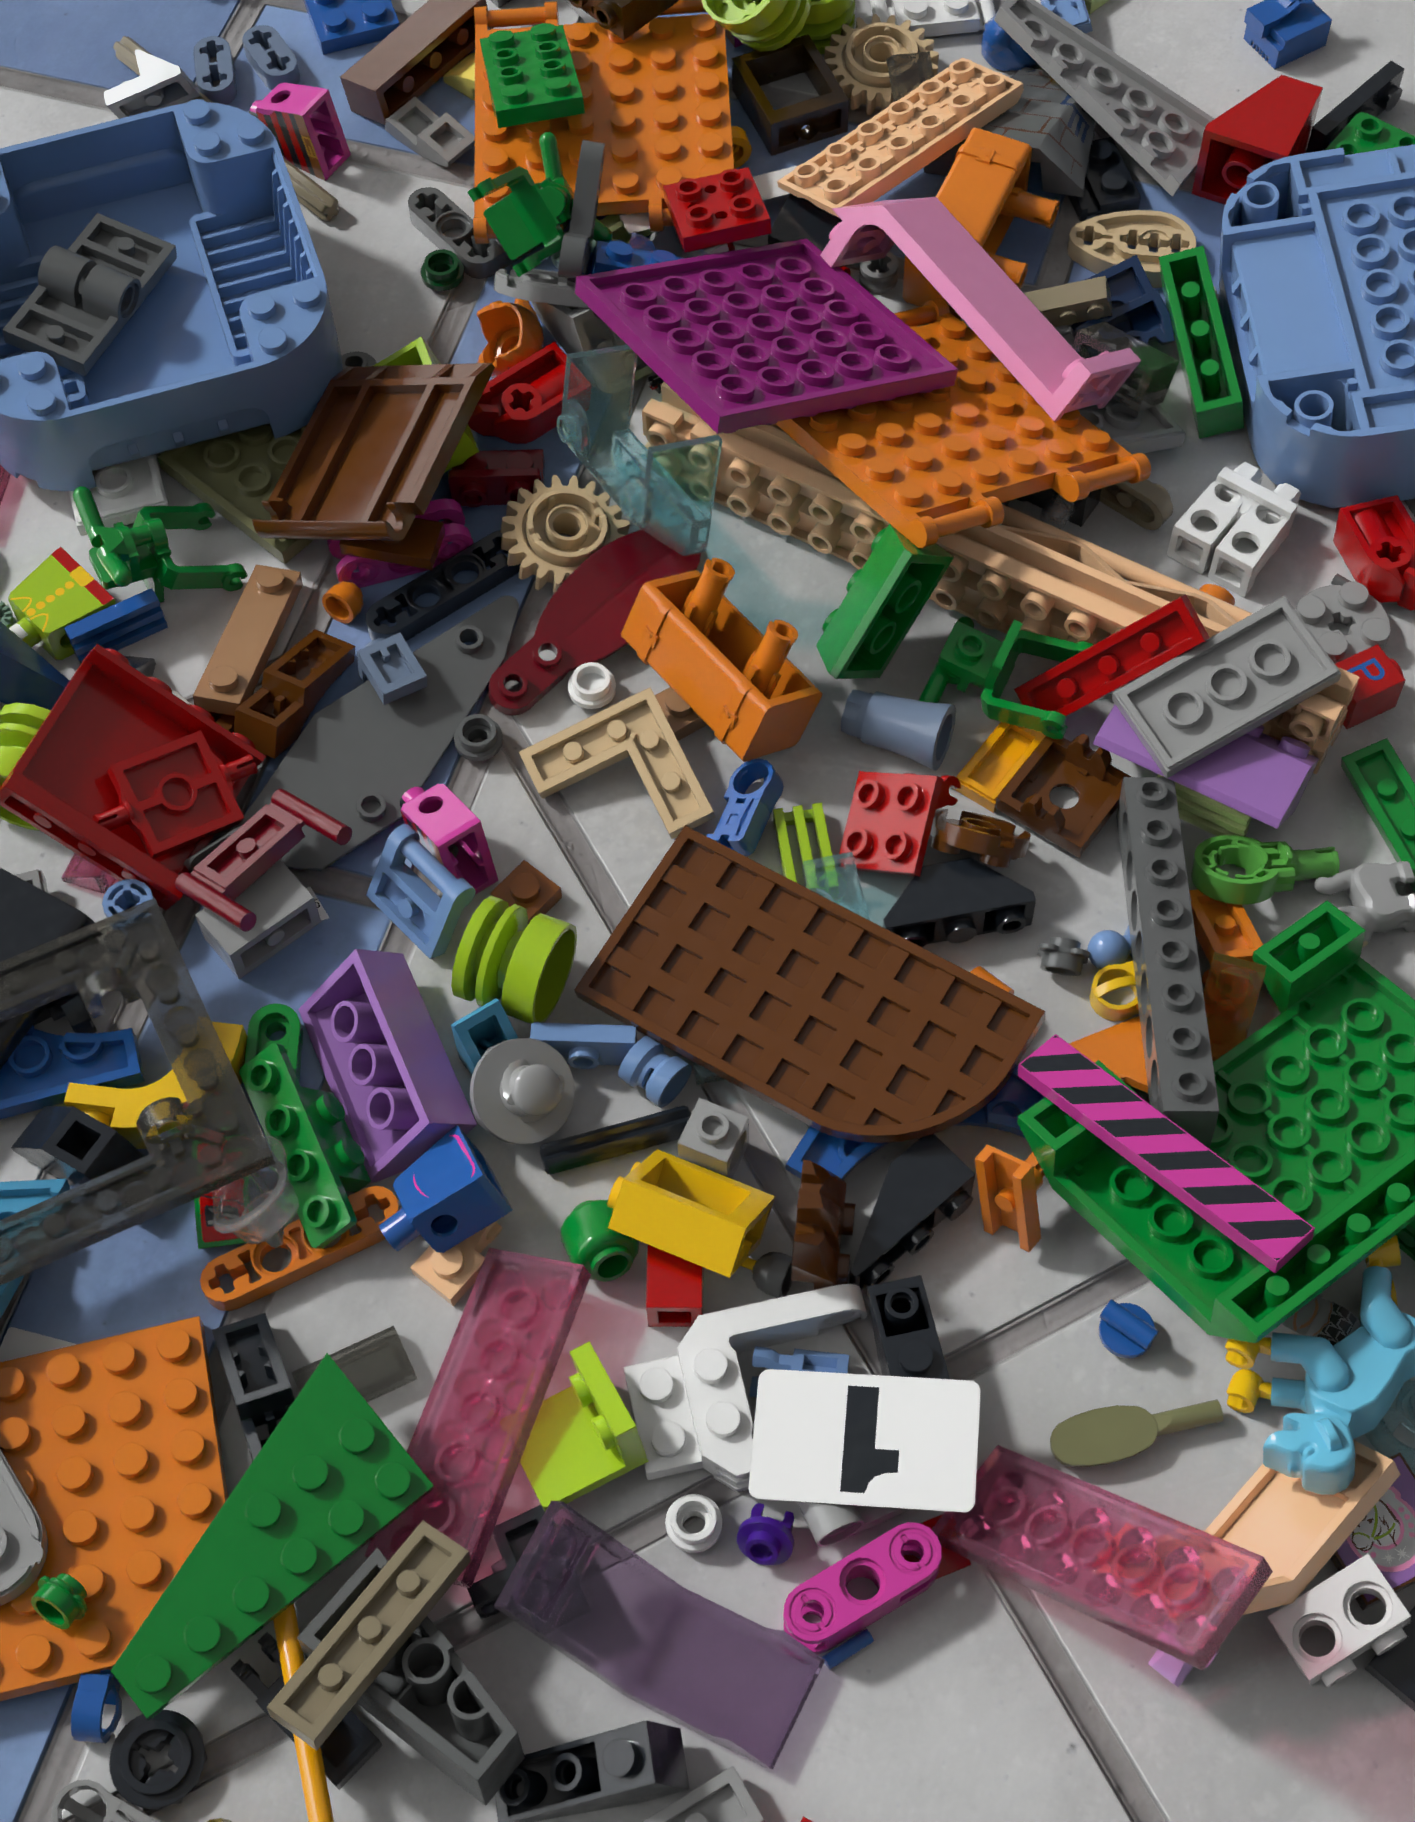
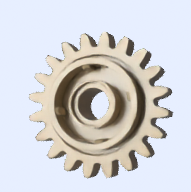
[824,14,939,115]
[501,475,630,593]

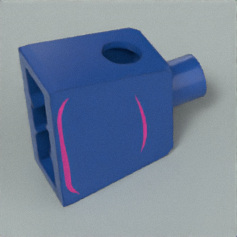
[379,1125,513,1253]

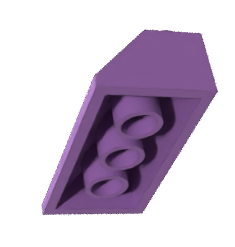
[1093,677,1319,829]
[298,949,477,1182]

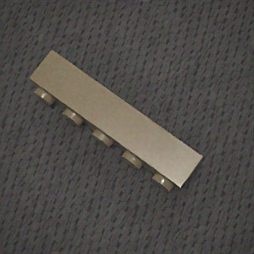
[970,276,1112,330]

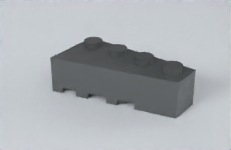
[297,1547,525,1806]

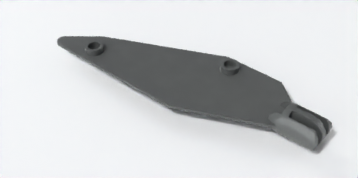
[184,596,519,873]

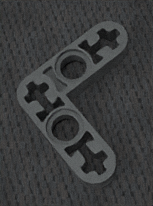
[558,140,606,279]
[408,187,568,279]

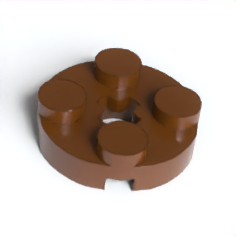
[930,809,1031,868]

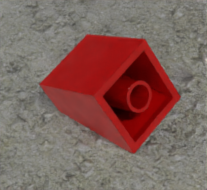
[1192,75,1323,205]

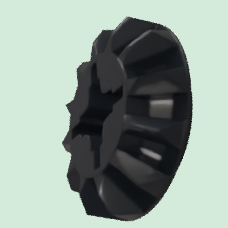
[109,1710,208,1811]

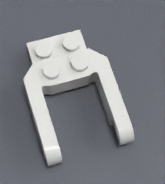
[623,1284,867,1492]

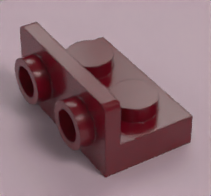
[448,449,545,507]

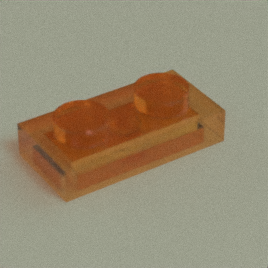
[1203,952,1266,1061]

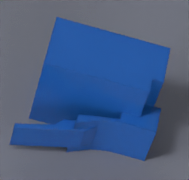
[1244,0,1332,70]

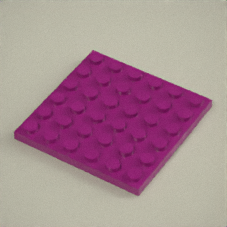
[575,238,958,434]

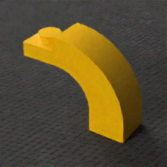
[64,1019,247,1149]

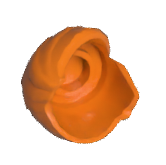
[477,298,543,379]

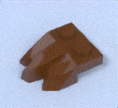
[791,1159,856,1290]

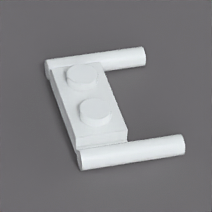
[869,0,996,37]

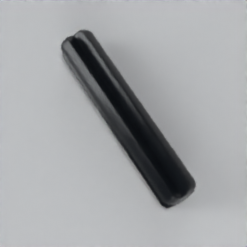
[540,1105,691,1175]

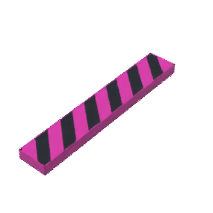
[1018,1034,1315,1273]

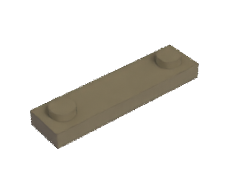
[267,1521,471,1751]

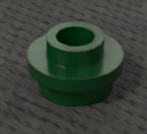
[421,249,464,291]

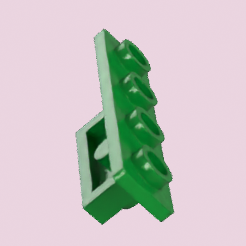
[239,1043,371,1249]

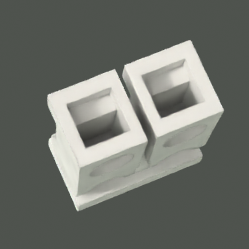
[1166,462,1301,597]

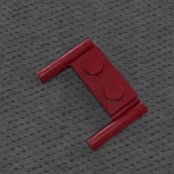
[175,789,352,932]

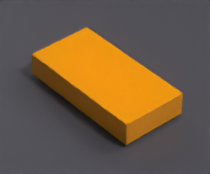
[954,722,1046,813]

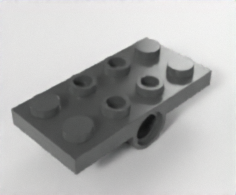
[3,213,177,376]

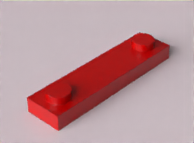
[1014,594,1210,716]

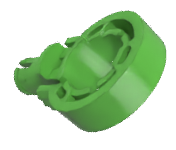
[1191,835,1340,905]

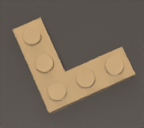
[519,687,716,839]

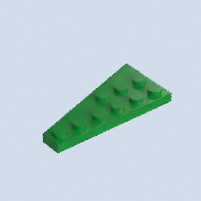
[111,1353,434,1721]

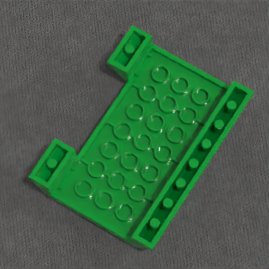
[1017,900,1415,1343]

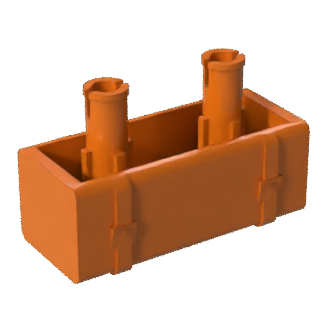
[902,128,1060,319]
[621,558,823,762]

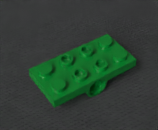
[480,23,585,128]

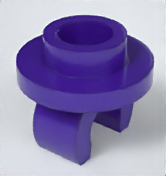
[736,1503,794,1565]

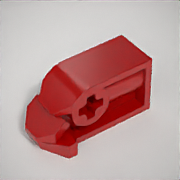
[468,341,590,444]
[1333,495,1415,611]

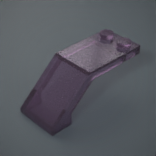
[494,1500,825,1770]

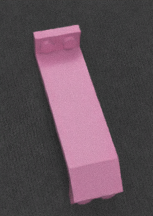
[820,197,1141,421]

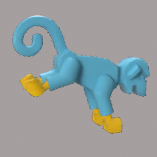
[1225,1235,1415,1495]

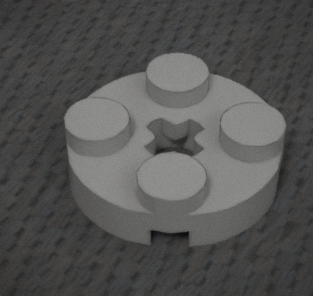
[1296,581,1391,664]

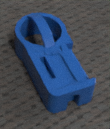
[707,759,784,856]
[71,1669,122,1743]

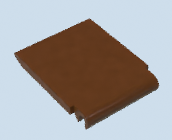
[252,363,495,541]

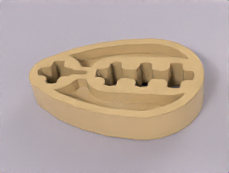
[1067,210,1196,288]

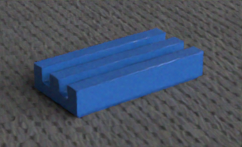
[64,588,168,664]

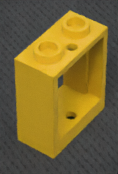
[607,1149,775,1278]

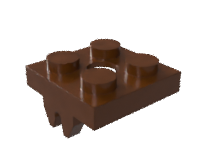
[995,733,1131,858]

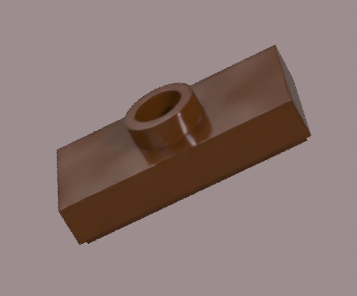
[339,518,445,570]

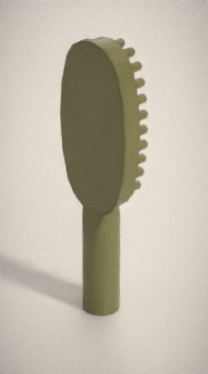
[1050,1399,1223,1467]

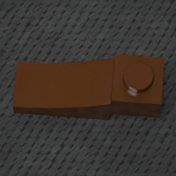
[234,629,356,759]

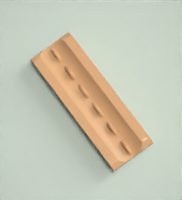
[777,57,1024,217]

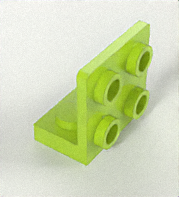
[501,1341,649,1513]

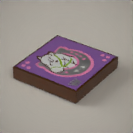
[1331,1452,1415,1610]

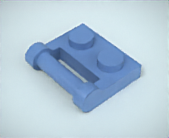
[366,824,476,959]

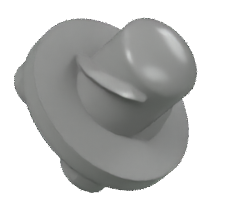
[470,1038,575,1144]

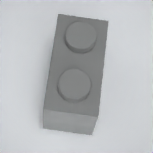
[195,860,321,979]

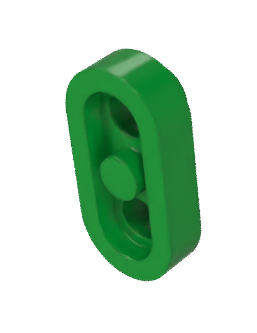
[244,1004,303,1081]

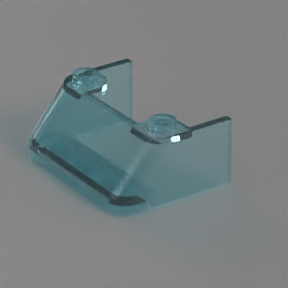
[557,344,722,556]

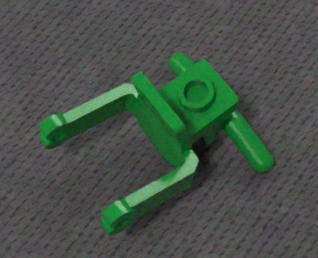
[468,132,613,277]
[73,486,248,603]
[918,616,1093,739]

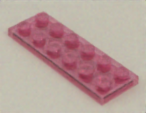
[364,1248,591,1589]
[931,1445,1273,1671]

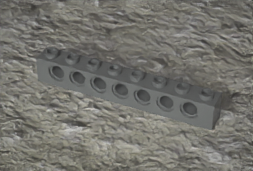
[1116,777,1219,1148]

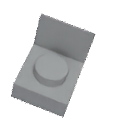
[104,49,200,119]

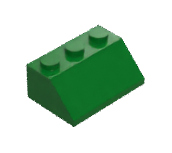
[816,524,954,679]

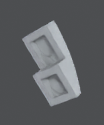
[385,97,475,167]

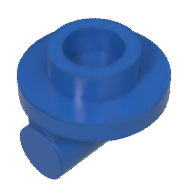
[1099,1299,1159,1358]

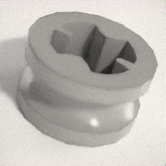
[859,251,899,293]

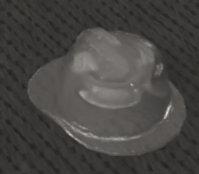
[212,1136,299,1248]

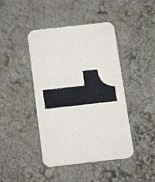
[749,1369,981,1512]

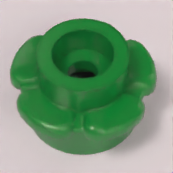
[31,1573,88,1629]

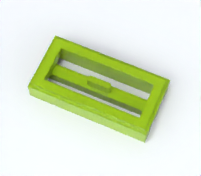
[773,802,839,898]

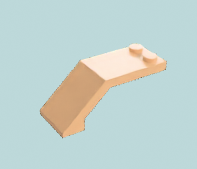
[1091,1440,1401,1630]

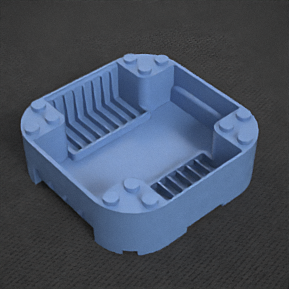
[0,99,343,491]
[1218,144,1415,508]

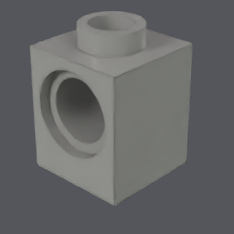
[677,1098,749,1179]

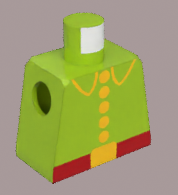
[8,547,117,660]

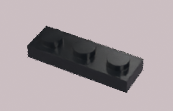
[1306,60,1405,153]

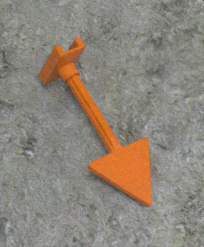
[975,1016,1148,1252]

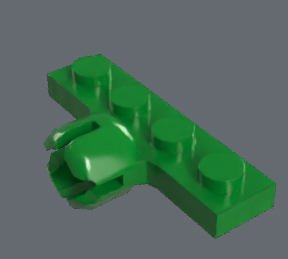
[1341,738,1415,893]

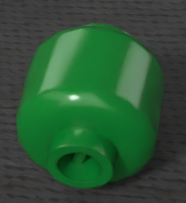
[560,1200,639,1282]

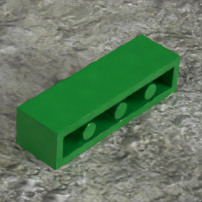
[1159,246,1244,439]

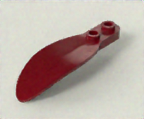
[489,526,701,716]

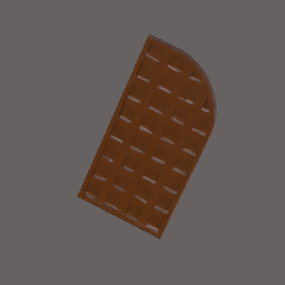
[574,825,1045,1143]

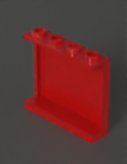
[0,644,266,911]

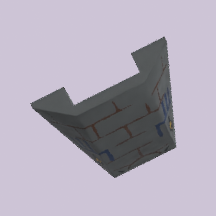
[923,67,1095,198]

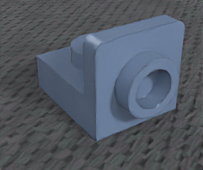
[357,633,427,705]

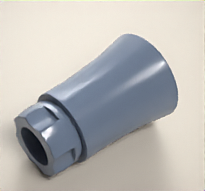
[841,690,956,771]

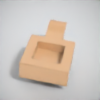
[410,1220,503,1307]

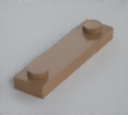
[193,564,303,716]

